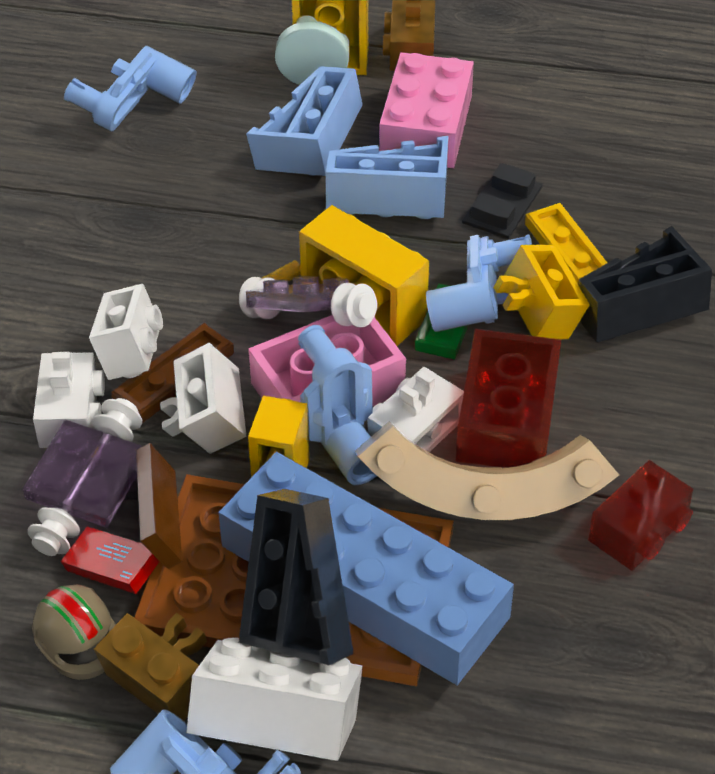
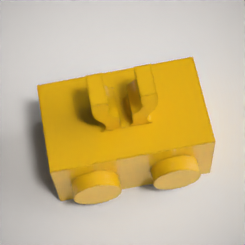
[493,245,590,340]

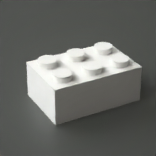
[186,638,363,761]

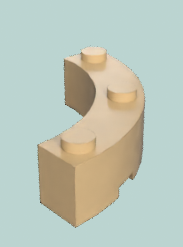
[355,421,619,520]

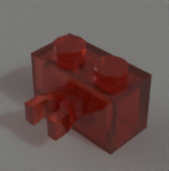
[588,460,694,571]

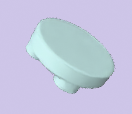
[275,16,349,85]

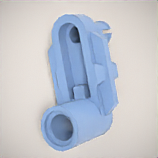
[64,46,197,132]
[426,235,532,332]
[298,325,377,485]
[110,709,301,774]

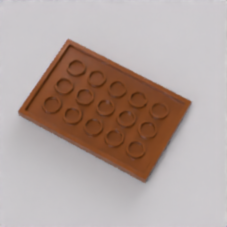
[134,474,454,686]

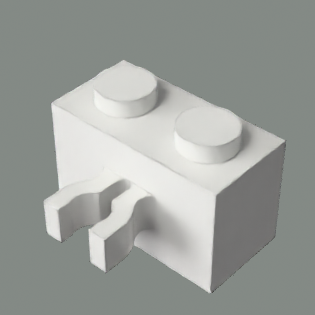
[160,343,246,454]
[33,352,105,448]
[367,367,465,452]

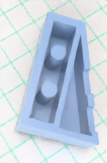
[326,136,449,219]

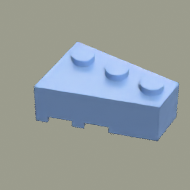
[246,66,362,176]

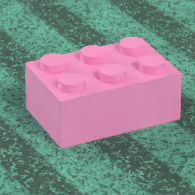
[379,52,474,169]
[249,315,406,406]

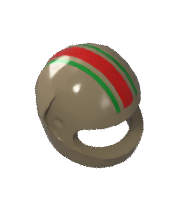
[32,585,115,680]

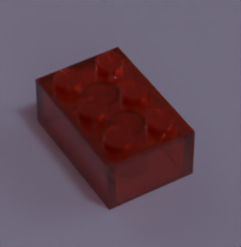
[456,329,562,468]

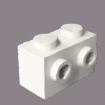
[89,284,163,380]

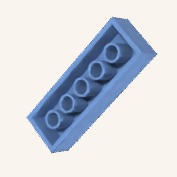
[219,452,514,685]

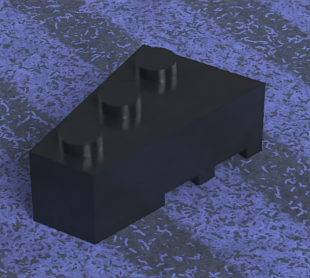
[579,226,712,343]
[238,489,354,666]

